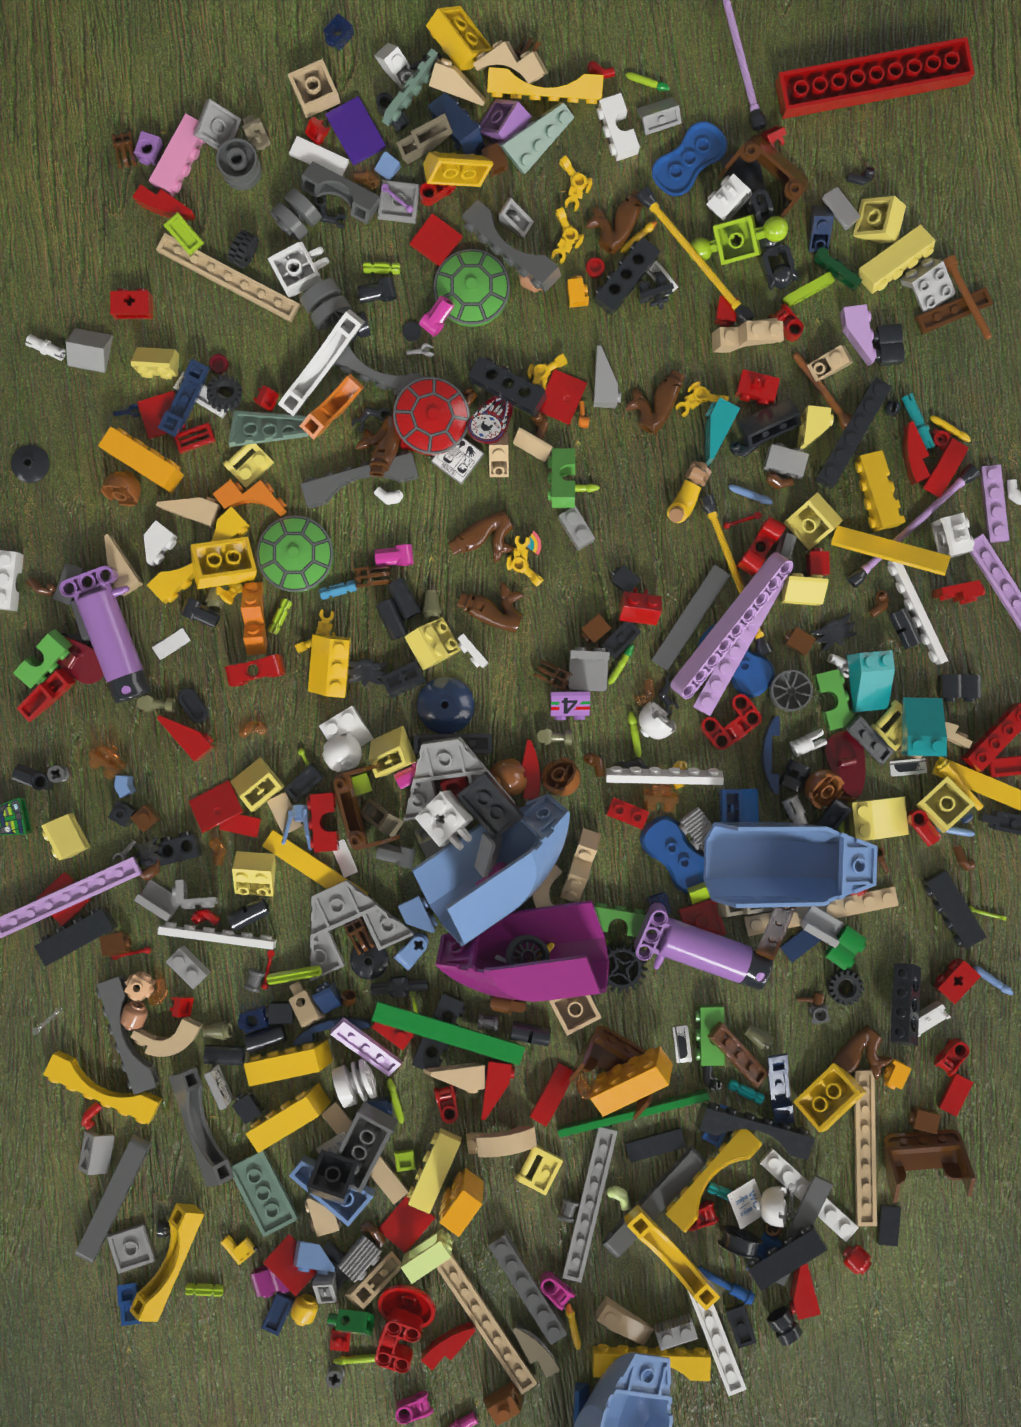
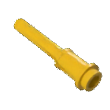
[936,759,984,811]

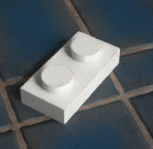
[457,634,488,668]

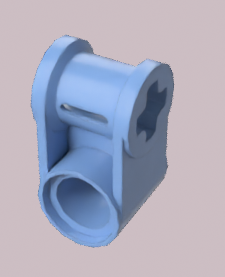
[394,933,428,970]

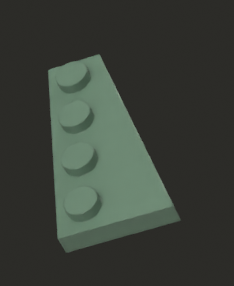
[382,48,438,126]

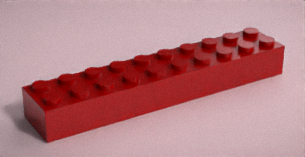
[775,37,975,119]

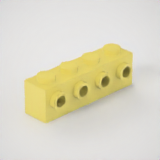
[858,225,935,294]
[407,1128,462,1214]

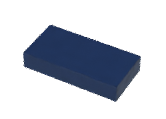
[780,929,821,963]
[261,1291,295,1336]

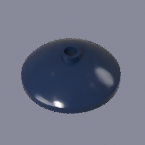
[417,677,474,734]

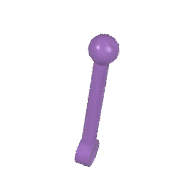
[381,184,413,213]

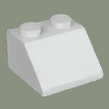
[319,706,374,746]

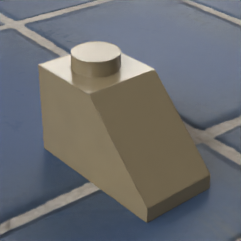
[360,797,404,837]

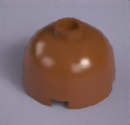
[101,470,141,506]
[541,757,581,797]
[489,758,527,797]
[804,769,844,809]

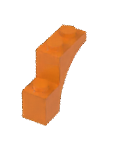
[300,374,364,440]
[213,479,287,517]
[241,582,268,655]

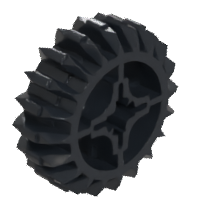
[607,941,648,994]

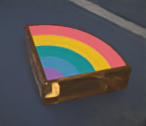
[526,530,541,557]

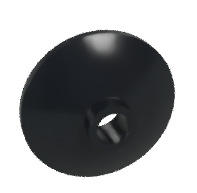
[11,445,50,483]
[350,941,388,980]

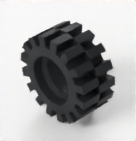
[227,230,259,269]
[207,375,242,413]
[827,969,864,1006]

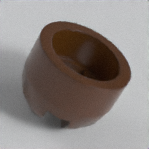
[341,990,356,1007]
[766,1223,783,1238]

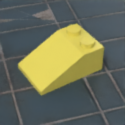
[847,796,909,841]

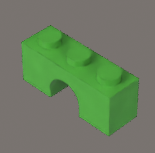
[548,448,575,508]
[13,629,73,689]
[813,669,854,731]
[594,902,647,937]
[695,1004,725,1066]

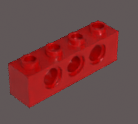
[961,702,1021,772]

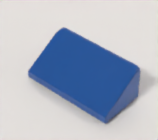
[573,1383,589,1424]

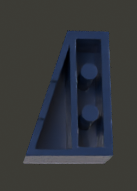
[428,92,485,155]

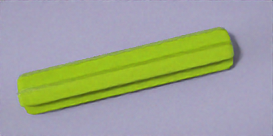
[267,965,322,985]

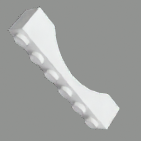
[278,309,365,416]

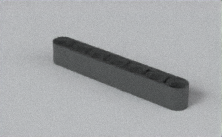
[75,1134,152,1263]
[602,1146,707,1258]

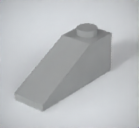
[593,345,621,408]

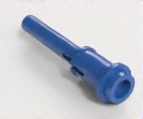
[697,1266,755,1305]

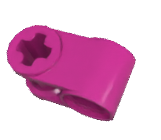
[539,1271,575,1310]
[395,1391,434,1425]

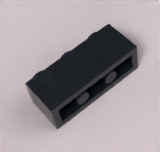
[737,397,802,449]

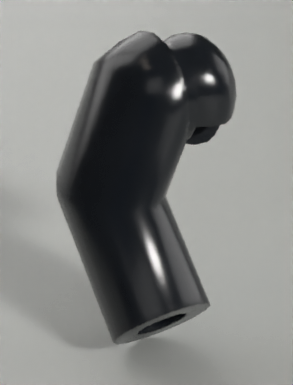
[846,166,875,186]
[702,1066,722,1091]

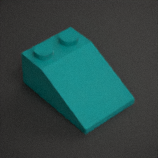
[705,398,740,466]
[847,650,895,712]
[902,697,947,756]

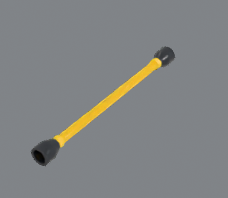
[636,187,755,324]
[699,494,773,656]

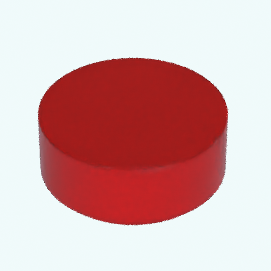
[586,257,605,278]

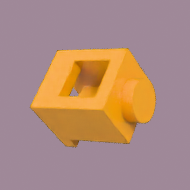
[567,276,589,308]
[883,1056,912,1090]

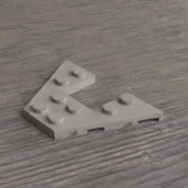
[403,737,515,821]
[309,880,414,981]

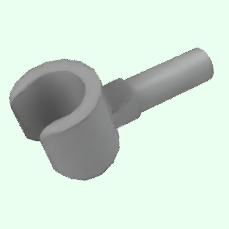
[406,343,434,357]
[113,840,137,862]

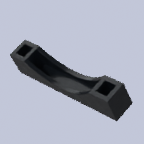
[814,377,892,490]
[695,1102,815,1160]

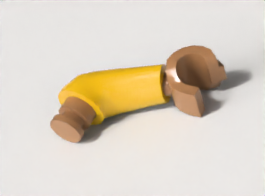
[667,461,712,523]

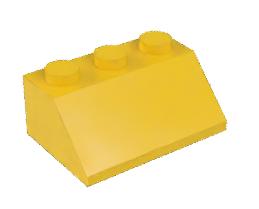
[426,6,493,71]
[423,151,493,187]
[190,537,257,589]
[308,634,351,698]
[793,1063,867,1133]

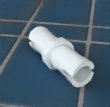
[26,334,66,361]

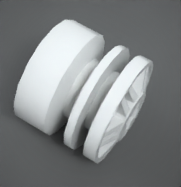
[332,1058,377,1108]

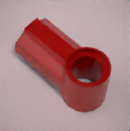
[907,810,941,847]

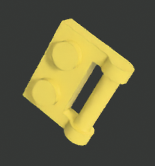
[222,444,274,489]
[871,700,902,751]
[515,1145,563,1195]

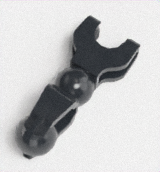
[744,189,799,291]

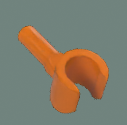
[578,401,590,429]

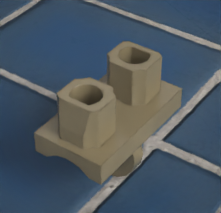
[242,115,271,152]

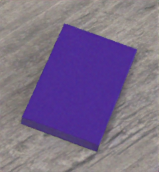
[325,96,386,166]

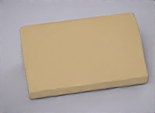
[513,428,553,462]
[267,792,303,834]

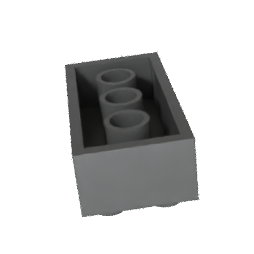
[337,1102,398,1193]

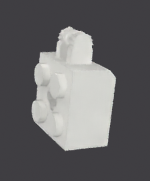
[706,174,752,222]
[268,242,330,299]
[931,513,974,558]
[415,790,473,850]

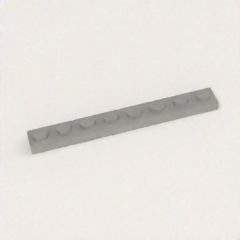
[562,1127,618,1283]

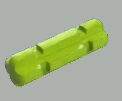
[363,262,401,274]
[268,598,292,635]
[185,1283,224,1297]

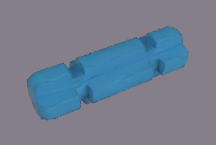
[319,580,357,600]

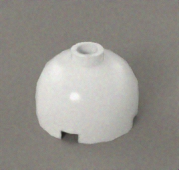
[639,701,676,740]
[322,734,362,773]
[757,1186,787,1228]

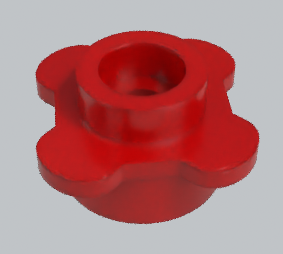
[932,429,951,450]

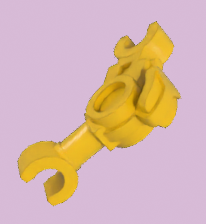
[559,155,592,211]
[551,207,584,264]
[527,354,567,389]
[675,381,729,417]
[506,536,544,586]
[294,610,336,653]

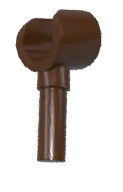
[877,847,890,873]
[797,992,825,1005]

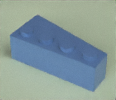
[289,1155,375,1226]

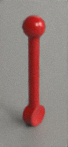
[723,512,762,529]
[111,946,151,960]
[261,950,275,990]

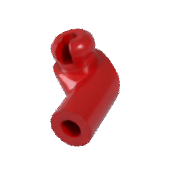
[587,61,615,79]
[191,909,221,926]
[81,1102,102,1130]

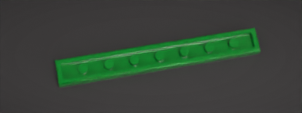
[372,1001,525,1066]
[557,1089,710,1138]

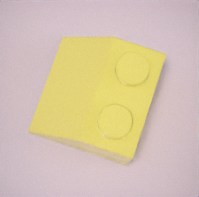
[853,196,906,244]
[797,405,834,449]
[783,492,843,550]

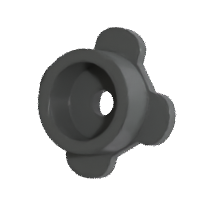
[809,1004,830,1025]

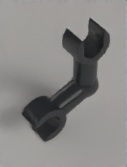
[314,195,346,229]
[352,407,390,432]
[658,674,679,715]
[616,757,649,769]

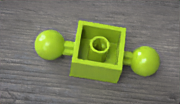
[689,214,788,265]

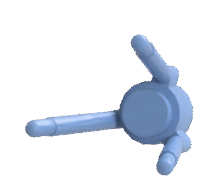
[281,805,312,851]

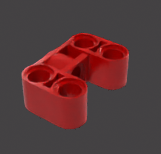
[737,516,786,576]
[224,654,286,687]
[700,694,761,750]
[374,1309,424,1373]

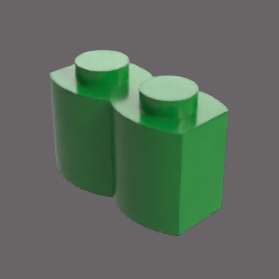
[823,924,867,970]

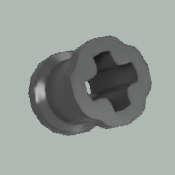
[47,765,70,783]
[243,968,266,992]
[478,1013,498,1032]
[557,1197,579,1223]
[326,1363,345,1388]

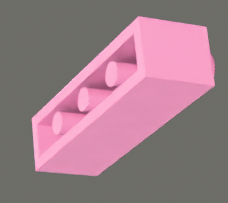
[149,113,205,197]

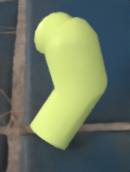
[607,1186,631,1211]

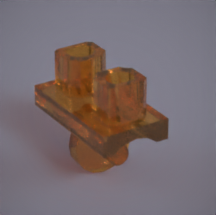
[88,746,127,780]
[642,784,679,812]

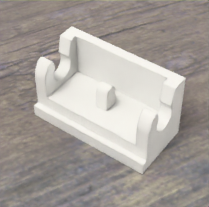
[918,1001,950,1037]

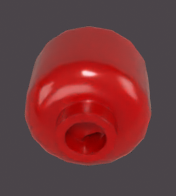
[842,1245,872,1275]

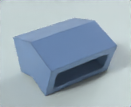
[114,775,136,798]

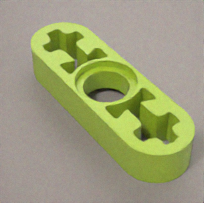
[782,272,835,307]

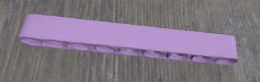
[671,552,793,699]

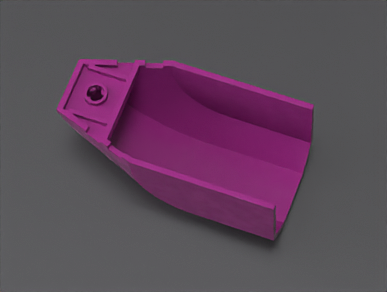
[436,900,609,1002]

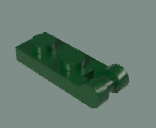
[813,247,862,292]

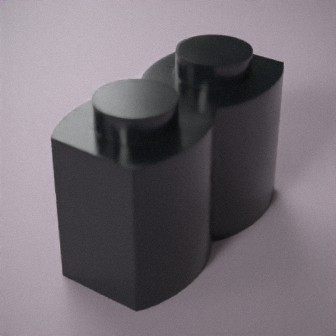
[873,323,905,366]
[939,674,981,702]

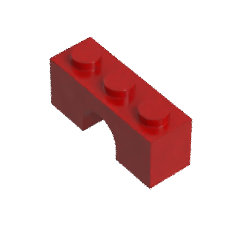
[307,792,340,852]

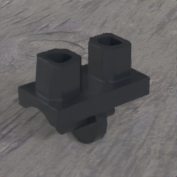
[638,275,674,310]

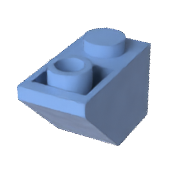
[398,895,438,933]
[293,1240,335,1275]

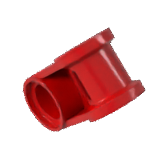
[420,182,456,206]
[768,303,804,342]
[933,1038,970,1077]
[434,1084,459,1124]
[688,1200,719,1231]

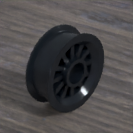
[506,935,550,965]
[717,1225,763,1259]

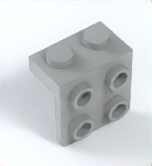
[900,257,955,313]
[568,647,610,691]
[172,880,219,909]

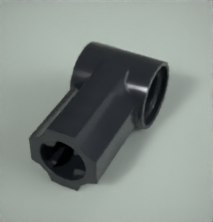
[376,92,410,133]
[357,277,397,304]
[180,597,221,628]
[12,764,54,790]

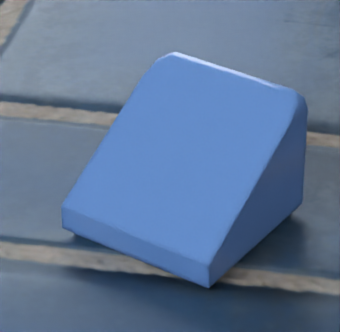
[374,151,401,180]

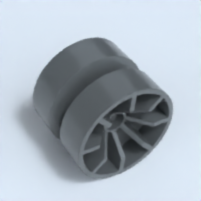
[216,138,262,190]
[270,188,322,242]
[300,278,352,330]
[769,670,813,712]

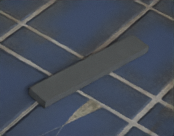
[651,565,730,671]
[776,1174,833,1286]

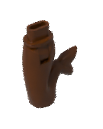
[586,190,644,255]
[625,370,685,435]
[355,416,400,477]
[448,510,516,563]
[457,582,524,633]
[828,1025,892,1080]

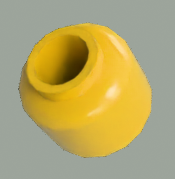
[290,1294,319,1326]

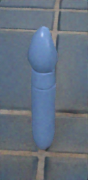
[728,484,773,504]
[933,824,975,837]
[973,966,1013,995]

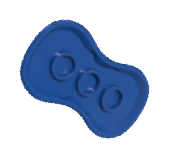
[652,121,728,196]
[698,623,775,698]
[640,816,704,894]

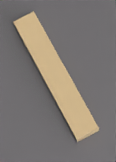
[321,1101,409,1204]

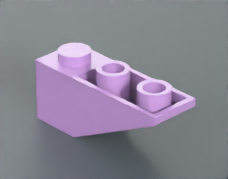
[840,304,876,366]

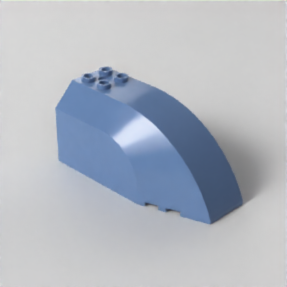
[411,793,570,946]
[703,822,878,908]
[574,1352,673,1427]

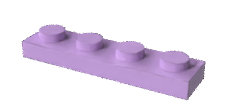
[980,465,1009,543]
[331,1018,401,1076]

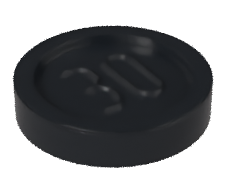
[402,322,421,342]

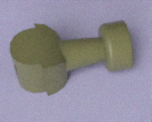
[137,695,175,713]
[537,728,572,745]

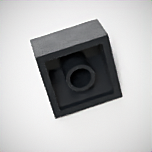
[307,1149,358,1206]

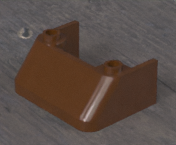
[718,135,809,218]
[332,763,400,850]
[569,1025,654,1120]
[884,1129,976,1203]

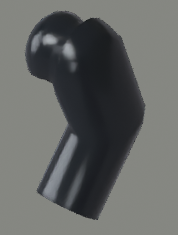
[730,441,759,457]

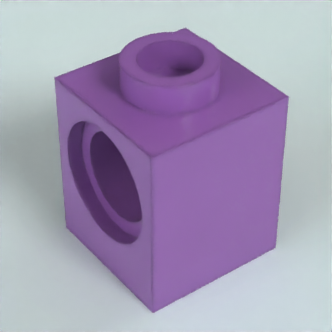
[134,131,164,166]

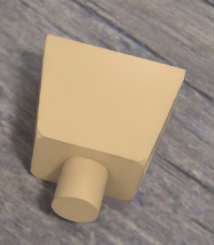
[289,981,326,1027]

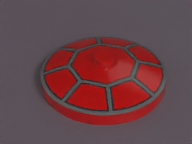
[392,377,470,456]

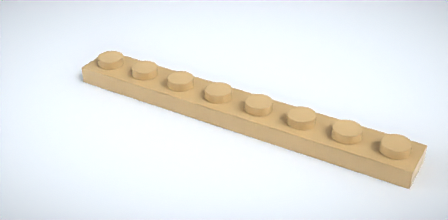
[156,233,300,322]
[743,886,899,936]
[854,1069,877,1226]
[436,1254,538,1395]

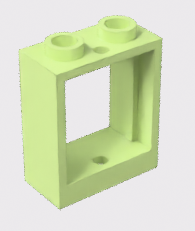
[401,1229,453,1284]

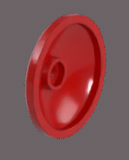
[378,1284,436,1328]

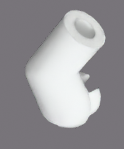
[1007,479,1021,505]
[374,486,403,505]
[827,653,849,678]

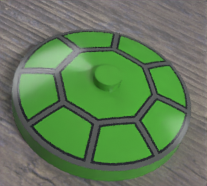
[434,249,510,327]
[257,516,334,593]

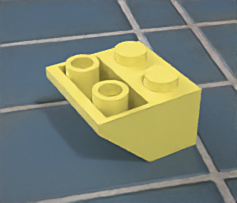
[131,347,179,379]
[781,573,828,606]
[405,617,461,670]
[369,726,417,778]
[231,757,285,812]
[41,813,91,860]
[232,851,276,896]

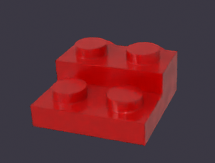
[931,580,985,605]

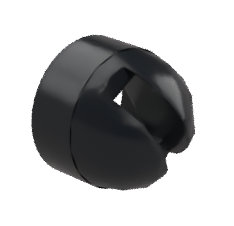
[884,400,901,416]
[157,1221,170,1237]

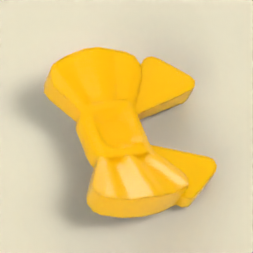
[216,583,243,605]

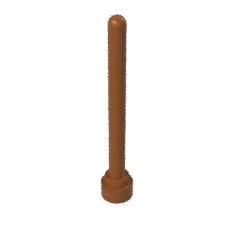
[943,255,992,340]
[792,352,852,430]

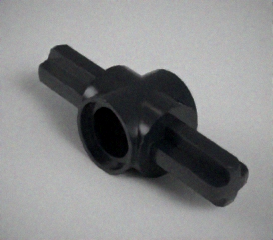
[370,976,428,998]

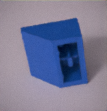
[719,788,759,822]

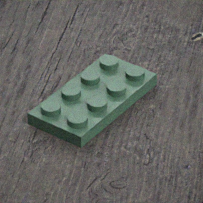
[230,1150,299,1238]

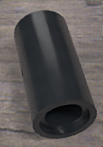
[387,577,422,620]
[375,598,408,641]
[888,607,922,650]
[227,896,270,931]
[510,1020,551,1047]
[244,1023,287,1053]
[203,1044,246,1066]

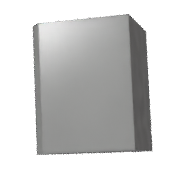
[66,328,113,373]

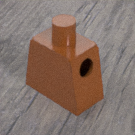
[483,1381,524,1426]

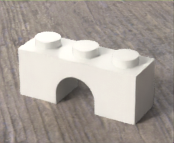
[596,93,640,161]
[0,550,24,611]

